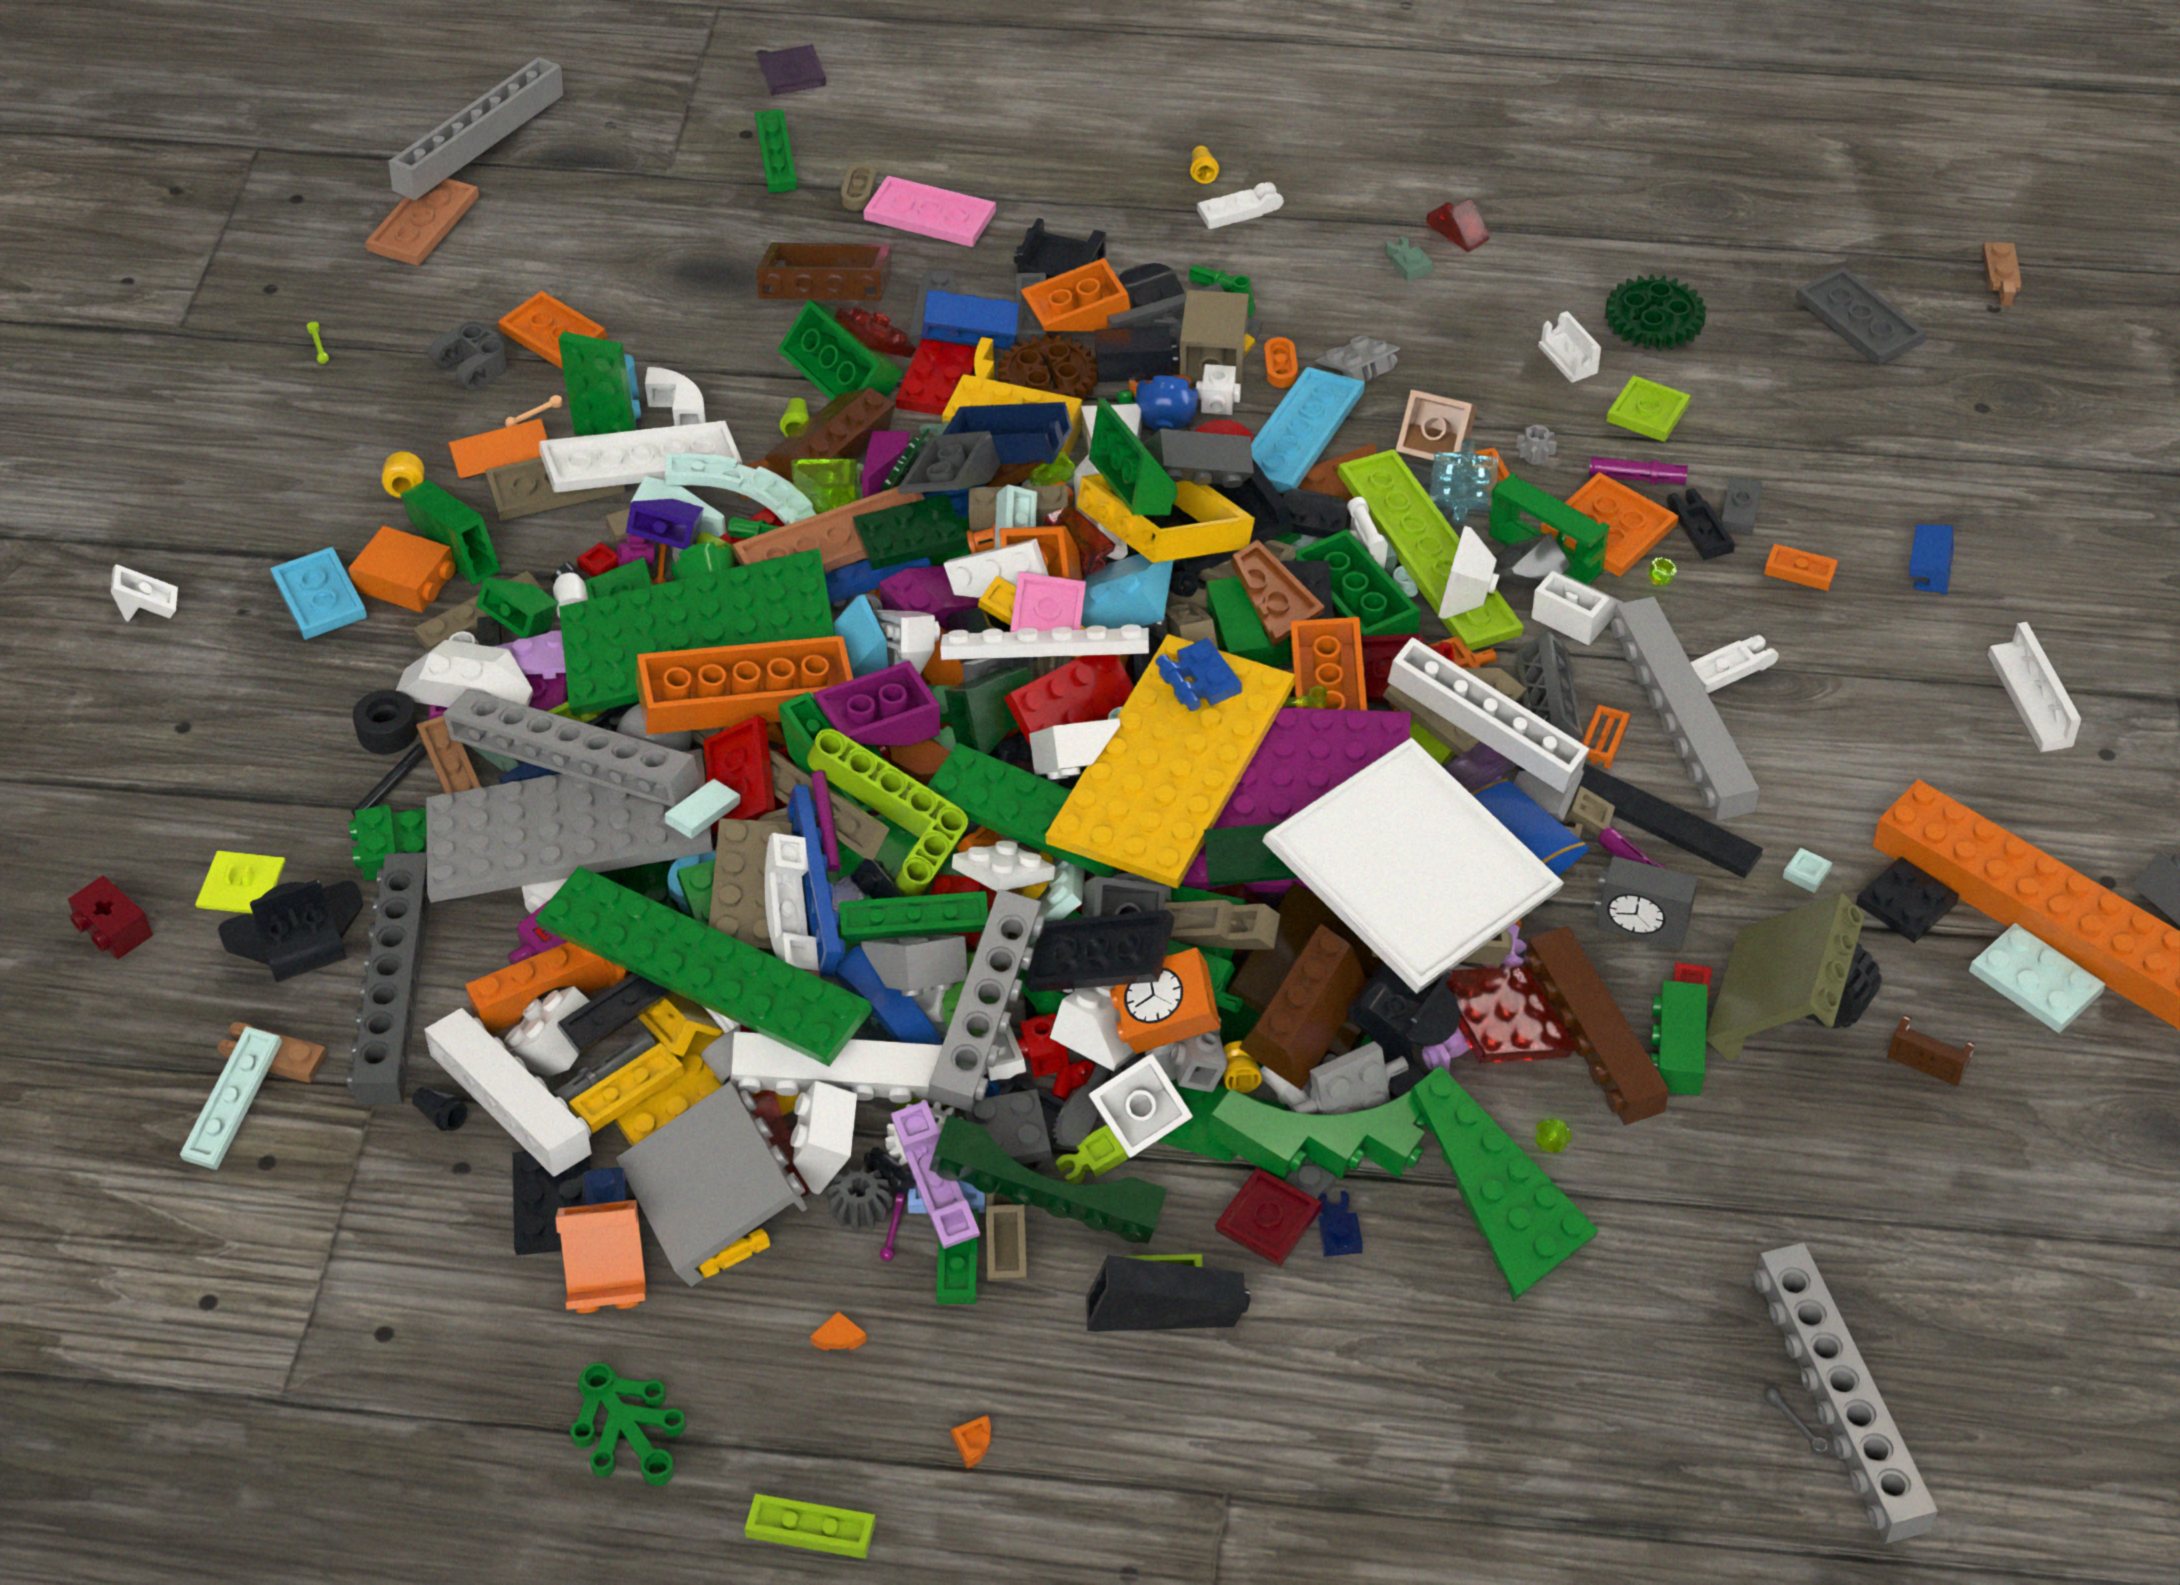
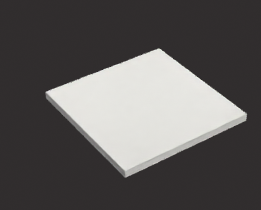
[1262,737,1564,994]

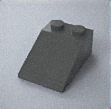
[898,431,1001,494]

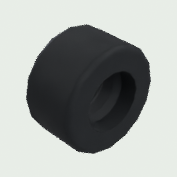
[353,689,418,755]

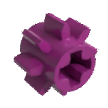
[617,535,654,567]

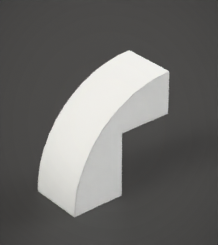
[645,367,706,426]

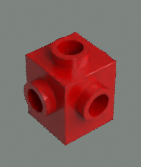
[1016,1013,1069,1078]

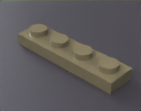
[413,571,545,652]

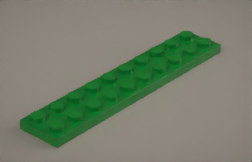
[535,866,873,1067]

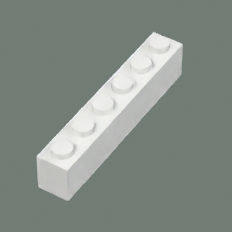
[1388,637,1589,794]
[424,1008,592,1177]
[729,1032,960,1105]

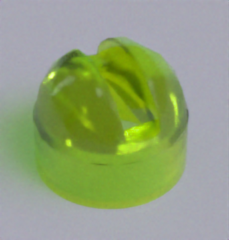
[1648,557,1677,586]

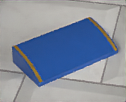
[1469,777,1589,877]

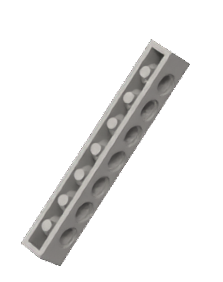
[443,689,700,807]
[1753,1242,1938,1544]

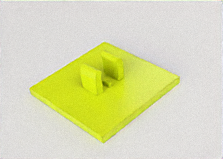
[195,851,286,914]

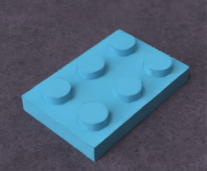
[270,547,367,640]

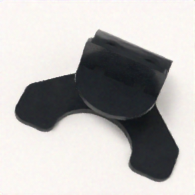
[218,879,363,983]
[1347,961,1484,1099]

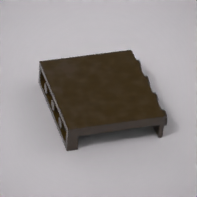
[1225,882,1383,1057]

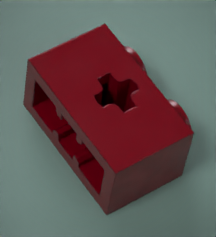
[68,875,153,960]

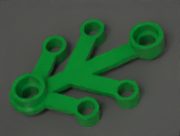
[570,1363,686,1486]

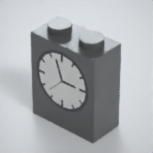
[1593,856,1698,949]

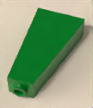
[400,480,501,585]

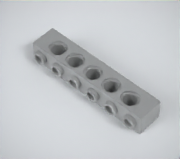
[928,889,1045,1112]

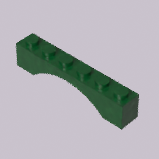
[929,1115,1167,1244]

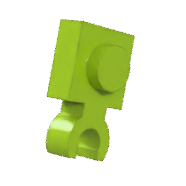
[1055,1125,1128,1184]

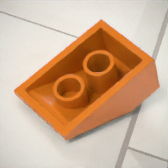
[1021,258,1130,331]

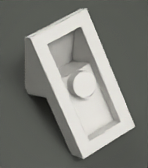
[111,564,178,622]

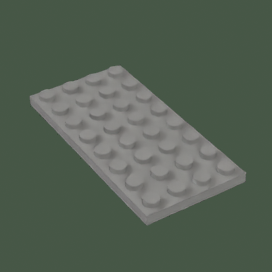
[426,749,714,903]

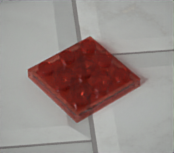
[1438,967,1576,1063]

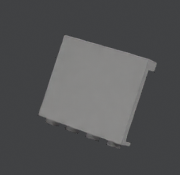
[616,1081,807,1287]

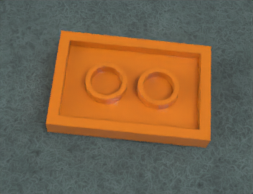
[497,291,607,370]

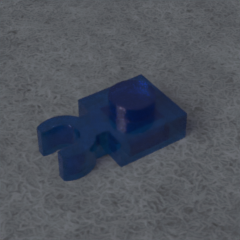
[1318,1191,1363,1257]

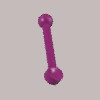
[879,1192,906,1261]

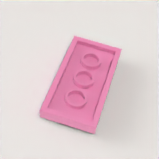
[864,176,996,247]

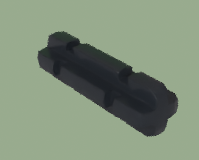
[864,1147,916,1195]

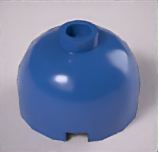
[1135,375,1198,432]

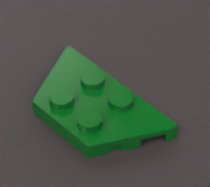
[1158,1079,1286,1163]

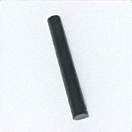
[351,743,427,818]

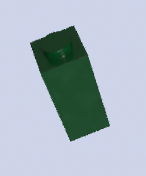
[944,666,1033,755]

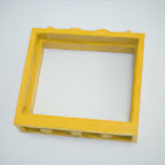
[1076,474,1255,563]

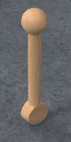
[505,395,562,427]

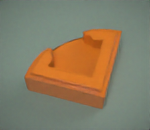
[810,1311,867,1351]
[950,1415,991,1469]

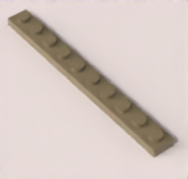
[691,727,890,861]

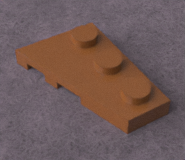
[1231,539,1325,647]

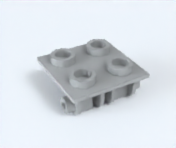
[1315,336,1400,381]

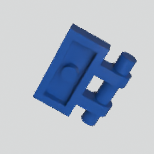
[1155,637,1242,711]

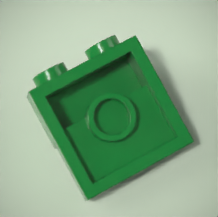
[349,805,427,881]

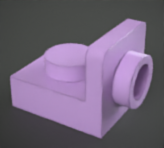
[1422,1017,1473,1073]

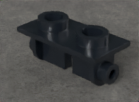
[849,858,905,899]

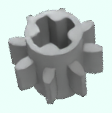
[1516,425,1557,465]

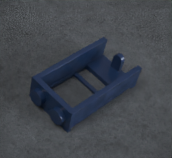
[942,402,1073,464]

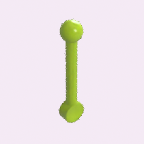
[307,322,329,364]

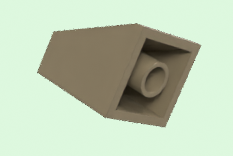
[1180,290,1249,390]

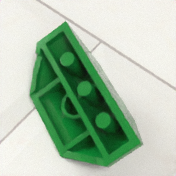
[778,692,888,813]

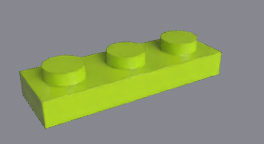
[744,1494,876,1559]

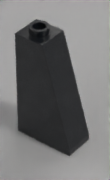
[1086,1255,1250,1332]

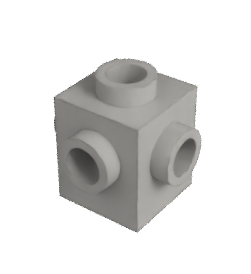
[1170,1032,1227,1093]

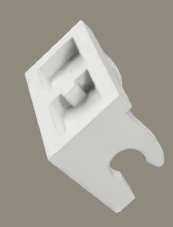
[1538,311,1601,383]

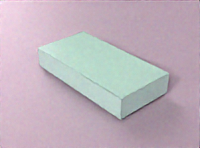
[665,779,740,839]

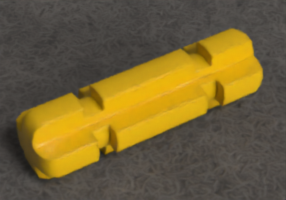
[697,1229,770,1278]

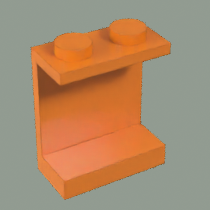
[555,1200,647,1313]

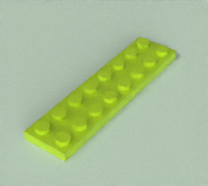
[1337,449,1524,651]

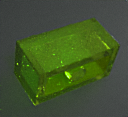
[1030,452,1075,486]

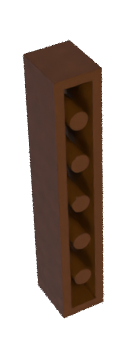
[1524,926,1669,1126]

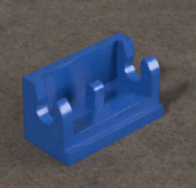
[1909,524,1954,594]

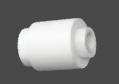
[553,573,588,618]

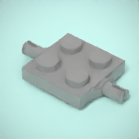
[1290,1041,1409,1115]

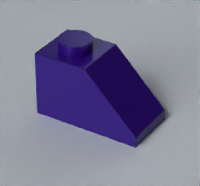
[625,498,704,550]

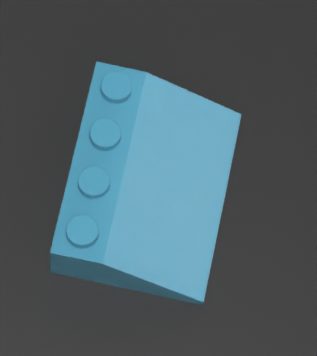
[1080,554,1174,629]

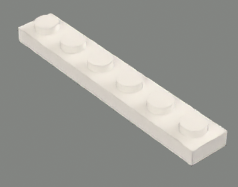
[940,624,1149,660]

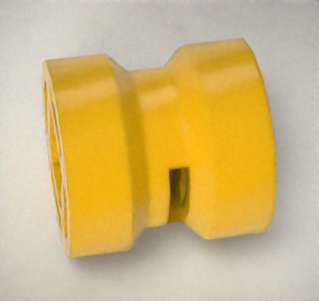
[1223,1041,1262,1094]

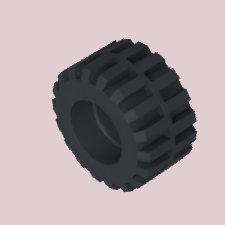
[1805,942,1882,1029]

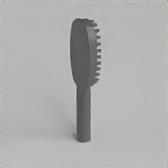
[1053,1063,1110,1147]

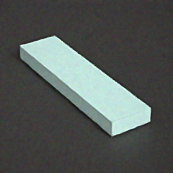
[180,1026,282,1170]

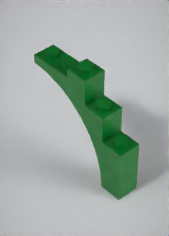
[1206,1066,1450,1181]

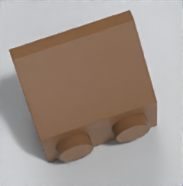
[1396,389,1478,466]

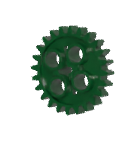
[1605,274,1706,351]

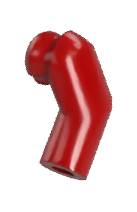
[1051,1060,1095,1101]

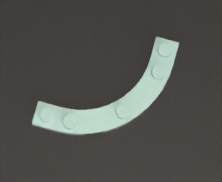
[665,453,831,574]

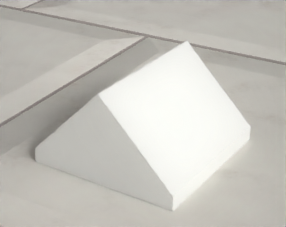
[1088,1053,1193,1158]

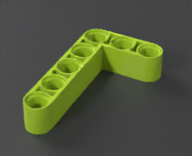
[807,729,968,897]

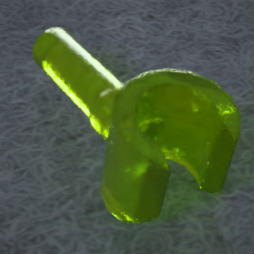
[1282,686,1327,709]

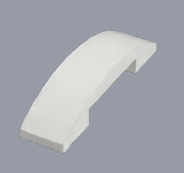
[765,833,819,971]

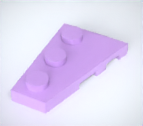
[490,630,566,679]

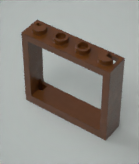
[757,242,892,301]

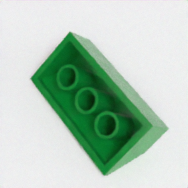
[777,299,904,401]
[1089,398,1177,515]
[1293,529,1420,636]

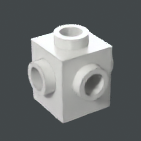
[1196,364,1241,415]

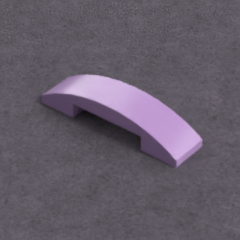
[891,1100,980,1249]

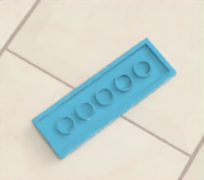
[1251,367,1365,493]

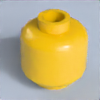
[382,451,425,499]

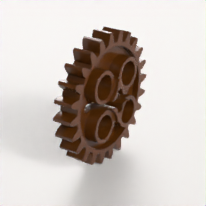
[998,334,1098,402]

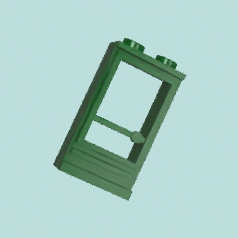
[1489,472,1609,585]

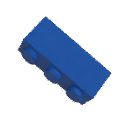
[921,290,1019,350]

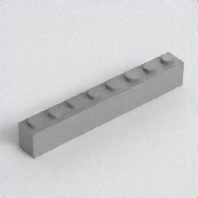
[389,57,563,200]
[1611,596,1759,821]

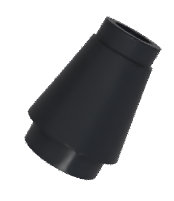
[412,1087,467,1131]

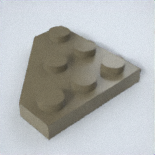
[1383,668,1526,760]

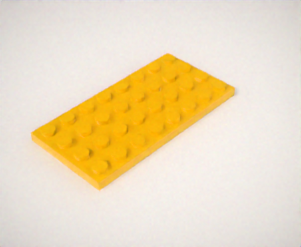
[1045,634,1295,889]

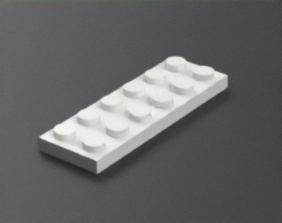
[539,421,742,493]

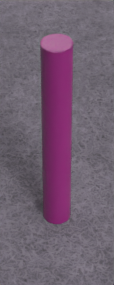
[811,770,841,872]

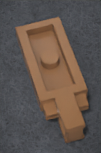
[1982,242,2022,306]

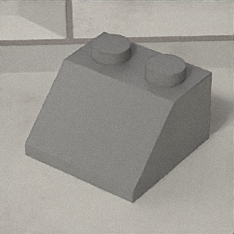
[861,934,967,996]

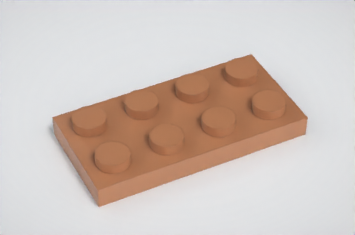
[365,178,479,266]

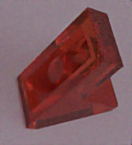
[1426,198,1490,252]

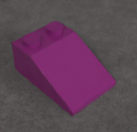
[879,566,985,632]
[814,660,940,746]

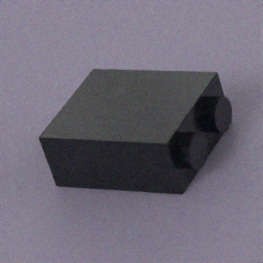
[1095,326,1179,382]

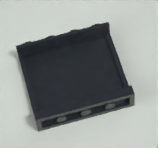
[1144,457,1294,575]

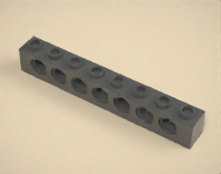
[347,853,430,1105]

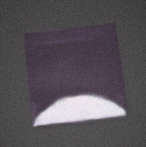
[758,44,826,95]

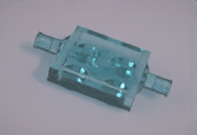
[1430,438,1499,523]

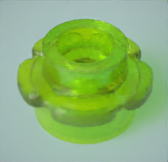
[1535,1118,1572,1153]

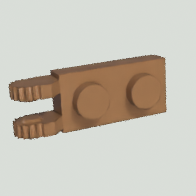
[217,1022,328,1083]

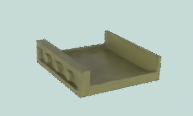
[1706,892,1865,1061]

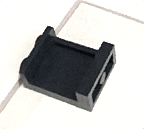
[1014,218,1106,280]

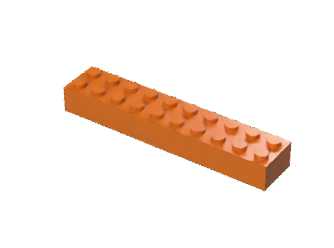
[1872,779,2180,1030]

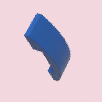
[834,945,943,1045]

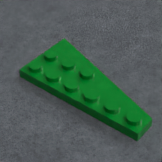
[1411,1066,1599,1302]

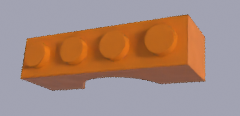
[465,942,609,1035]

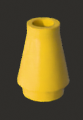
[1190,146,1219,184]

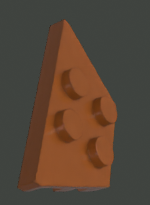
[1279,443,1377,514]

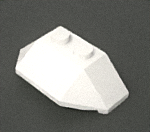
[873,610,940,675]
[395,640,533,708]

